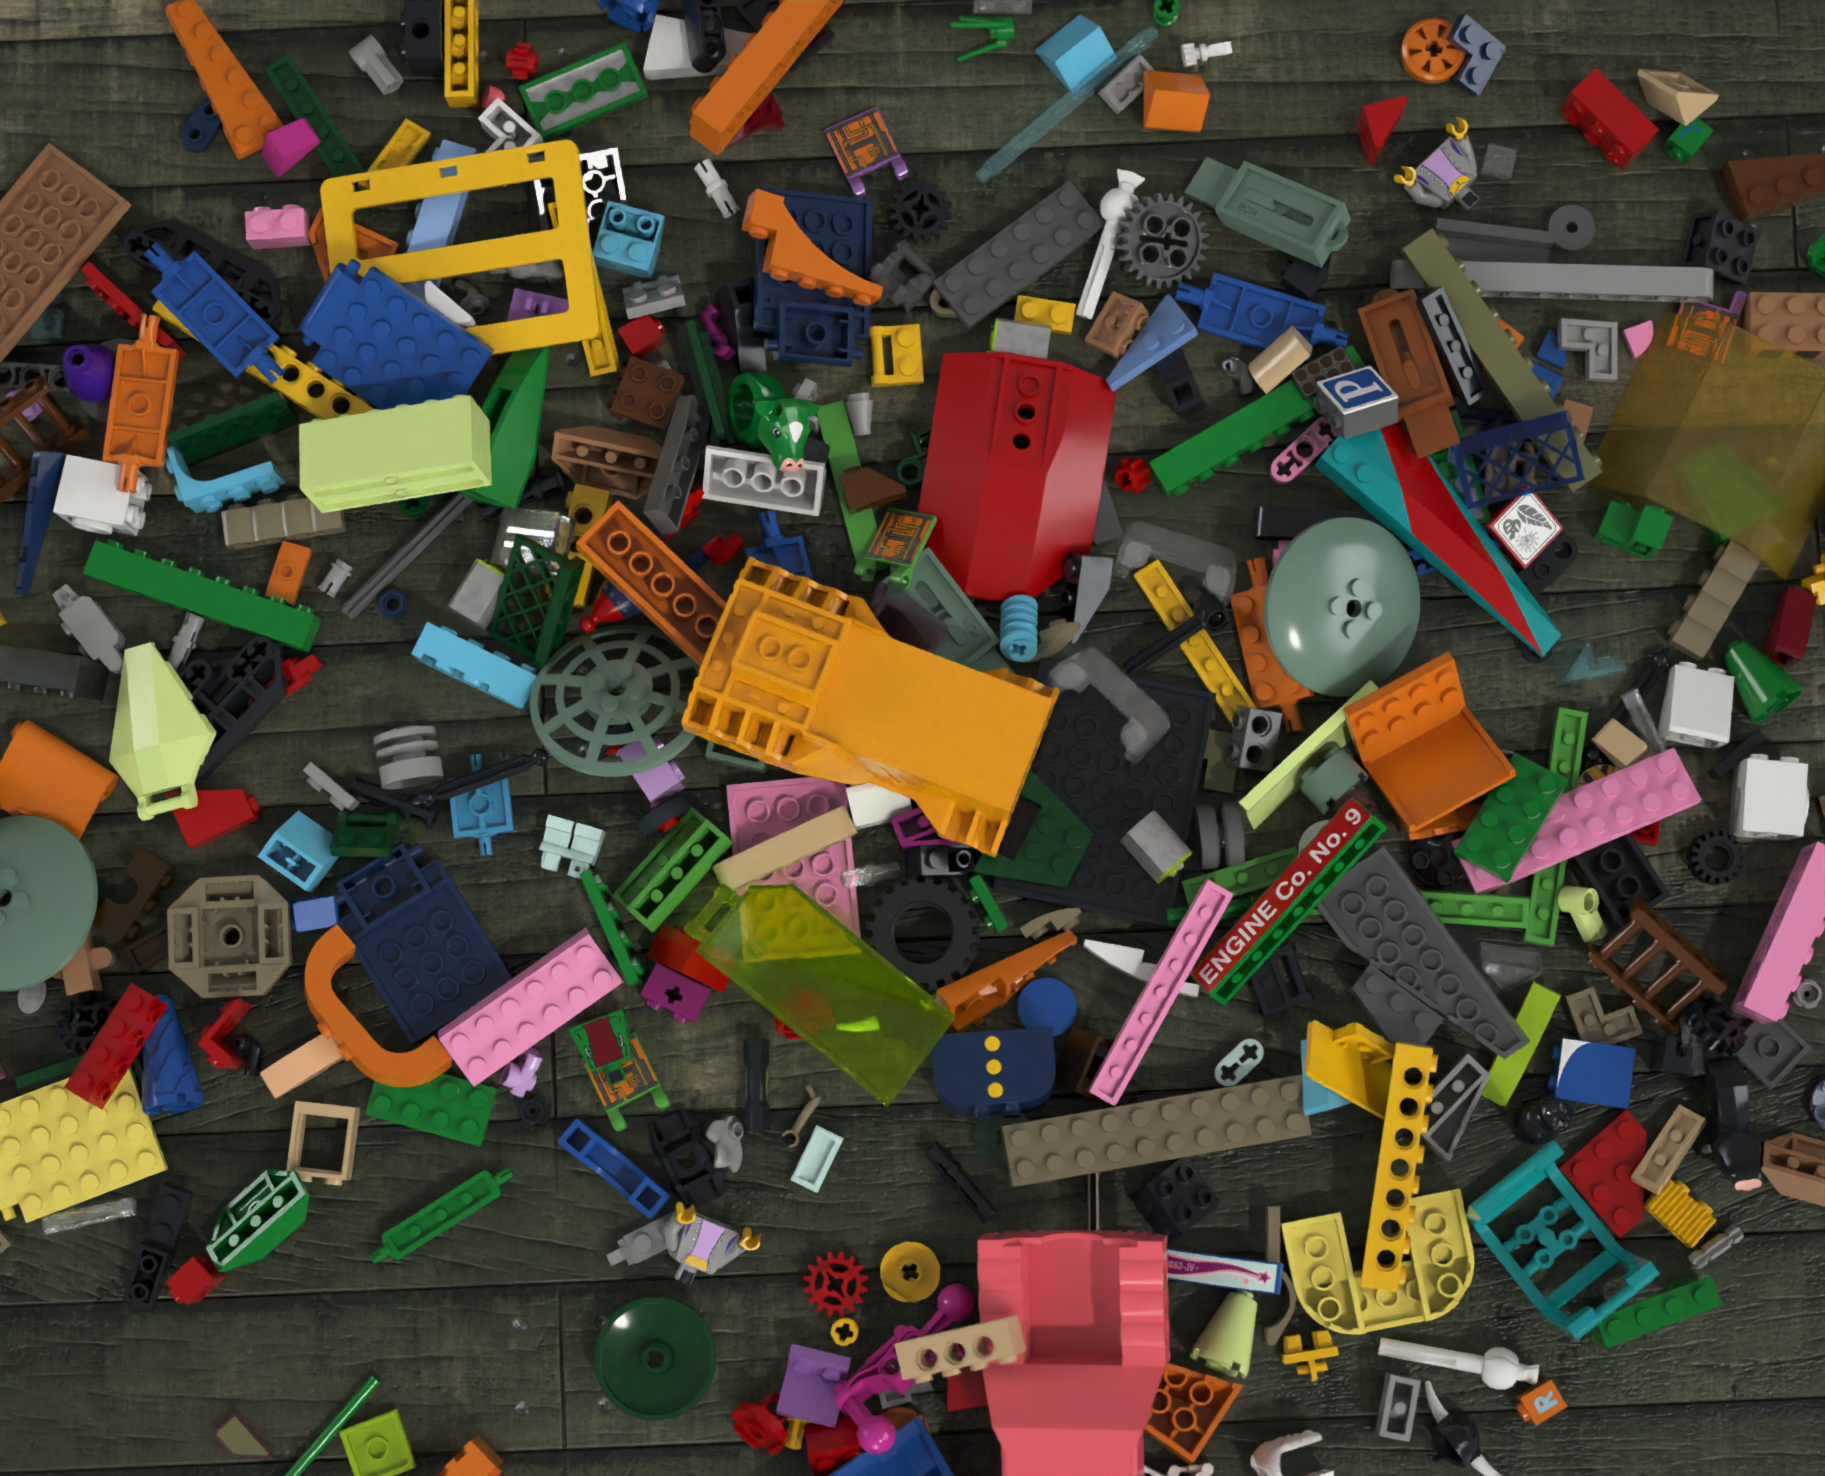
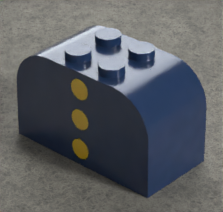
[931,1027,1055,1120]

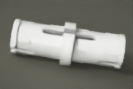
[694,159,740,218]

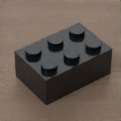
[1567,833,1671,930]

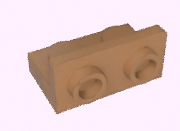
[1084,291,1150,362]

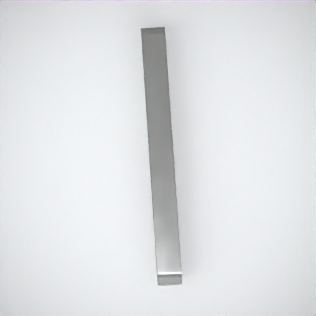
[1390,260,1714,303]

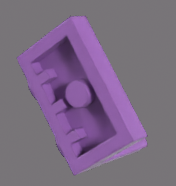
[776,1344,851,1427]

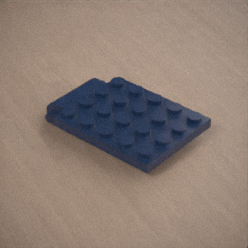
[754,187,872,367]
[334,841,513,1045]

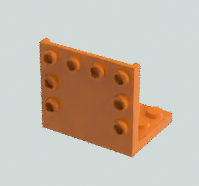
[1343,652,1516,833]

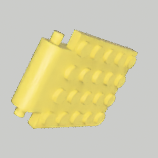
[0,1066,168,1223]

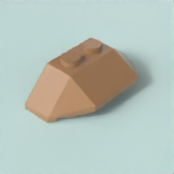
[551,425,663,499]
[1761,1132,1825,1207]

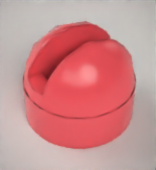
[481,85,505,109]

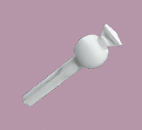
[1075,169,1145,320]
[1378,1337,1539,1389]

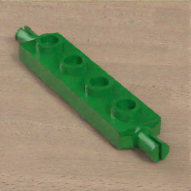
[369,1166,515,1265]

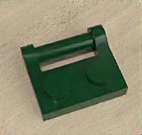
[329,810,401,857]

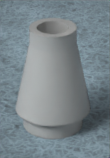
[844,393,873,436]

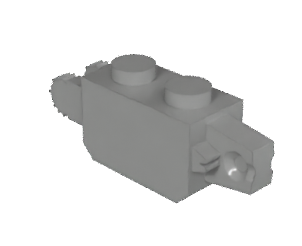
[52,584,126,675]

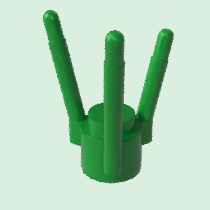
[949,15,1014,62]

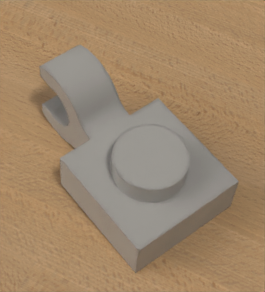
[879,1381,932,1411]

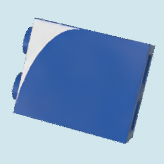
[1547,1038,1635,1109]

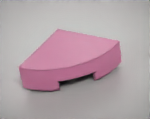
[1622,320,1653,359]

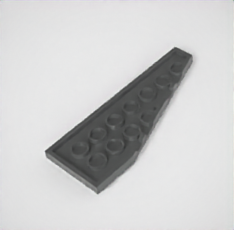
[1316,844,1530,1059]

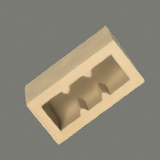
[1248,325,1312,394]

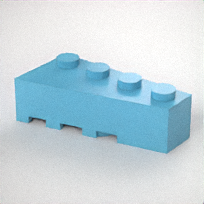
[411,622,537,712]

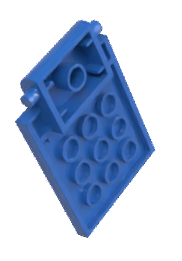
[299,259,494,410]

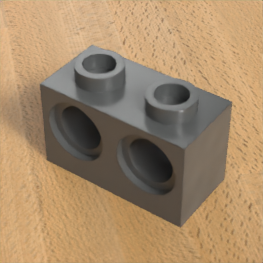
[1226,705,1282,772]

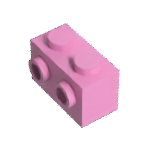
[245,205,311,250]

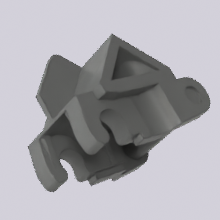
[868,240,942,313]

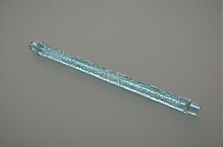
[975,26,1159,183]

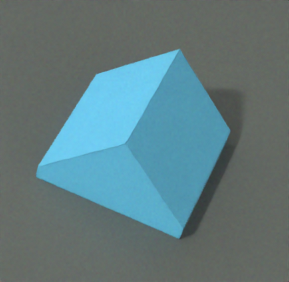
[1035,14,1117,94]

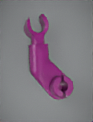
[699,302,737,361]

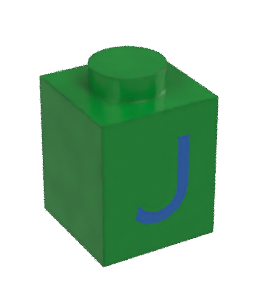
[1663,117,1714,165]

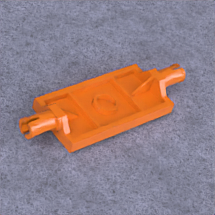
[102,314,180,493]
[1230,557,1314,734]

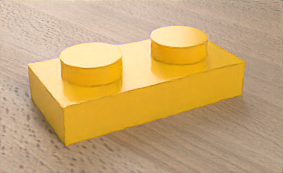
[1014,295,1076,335]

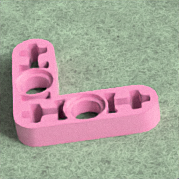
[1269,416,1339,485]

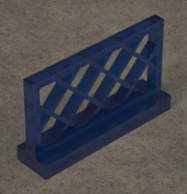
[1450,409,1586,509]

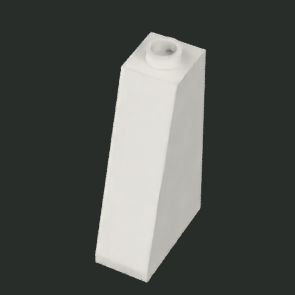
[643,14,750,80]

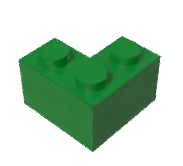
[1593,499,1673,560]

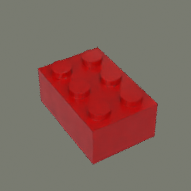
[1560,68,1659,170]

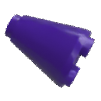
[63,344,117,403]

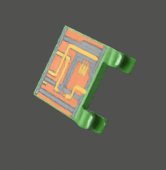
[854,508,937,590]
[581,1032,670,1132]

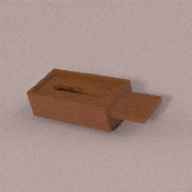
[1357,288,1461,459]

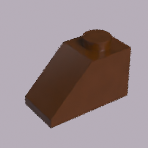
[839,466,907,515]

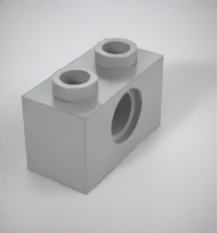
[1375,1372,1421,1442]

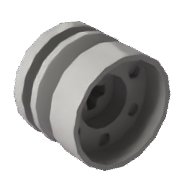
[373,725,444,790]

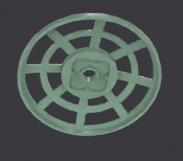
[530,624,700,777]

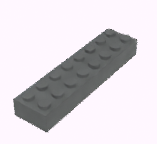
[643,394,712,535]

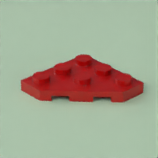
[1558,1109,1647,1238]

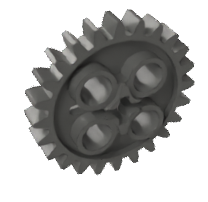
[1116,193,1209,289]

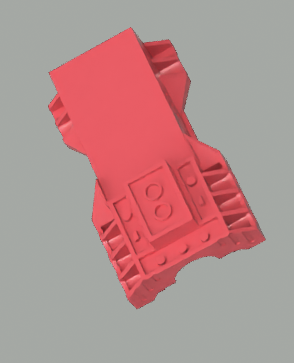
[978,1230,1170,1476]

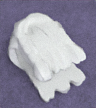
[1250,1430,1334,1476]

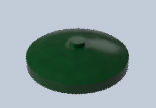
[594,1296,717,1421]

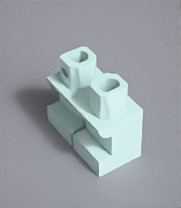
[539,814,606,880]

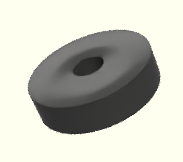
[1546,205,1595,253]

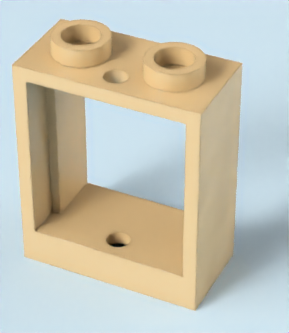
[286,1101,360,1186]

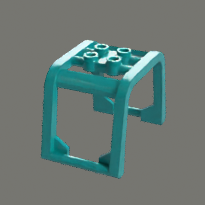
[1466,1140,1660,1341]

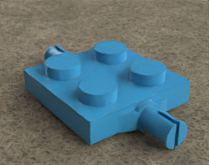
[447,754,515,856]

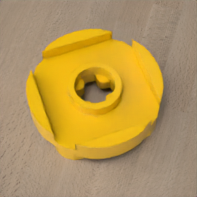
[880,1241,940,1302]

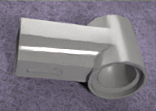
[348,34,404,96]

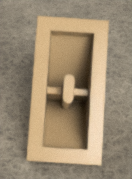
[1591,718,1650,770]

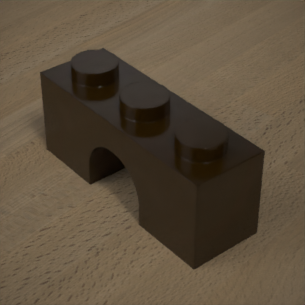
[92,847,176,943]

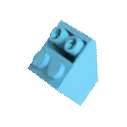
[593,201,665,280]
[257,810,339,893]

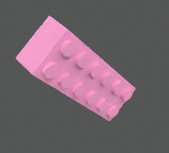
[1729,842,1825,1025]
[438,927,623,1086]

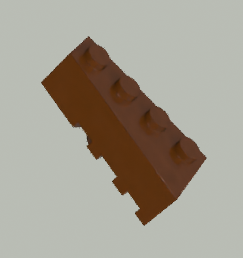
[1719,153,1825,223]

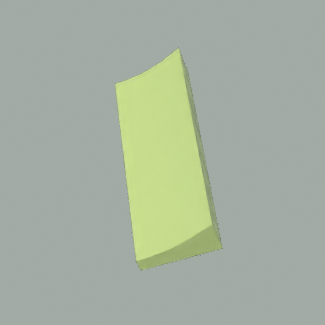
[1238,680,1379,830]

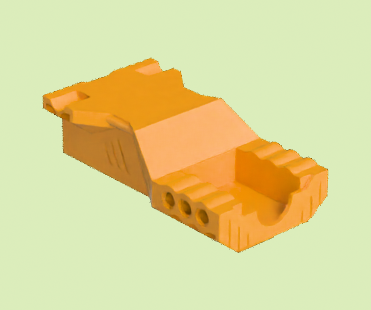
[681,556,1060,858]

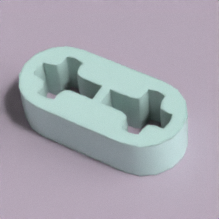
[1214,1039,1264,1087]

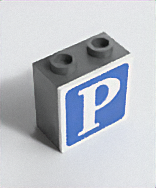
[1314,366,1398,439]

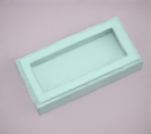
[790,1125,844,1193]

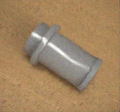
[318,559,353,598]

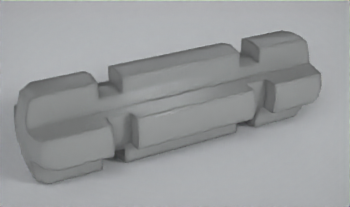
[1688,1224,1744,1269]

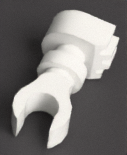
[1181,41,1233,68]

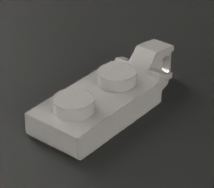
[606,1210,676,1266]

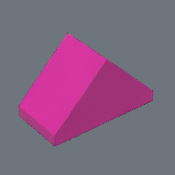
[261,118,321,178]

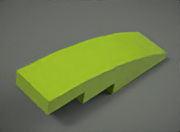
[1481,981,1561,1107]

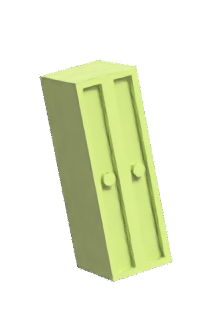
[299,395,492,513]

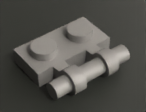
[622,274,686,319]

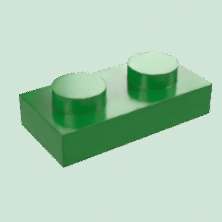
[967,874,1009,934]

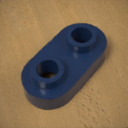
[181,98,223,153]

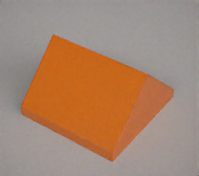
[1143,70,1210,133]

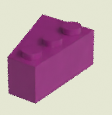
[890,807,966,851]

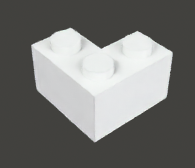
[478,97,544,187]

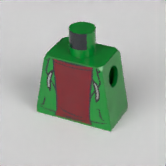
[568,1009,634,1086]

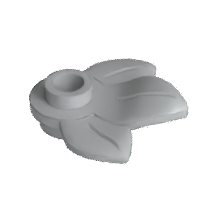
[706,1116,743,1173]

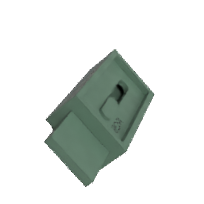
[1184,157,1351,268]
[881,547,1014,674]

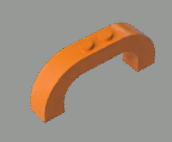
[304,924,453,1087]

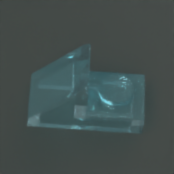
[1561,641,1626,685]

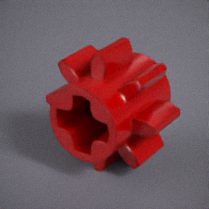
[506,42,539,80]
[1114,455,1151,494]

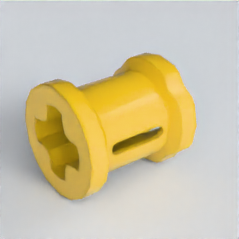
[831,1317,859,1346]

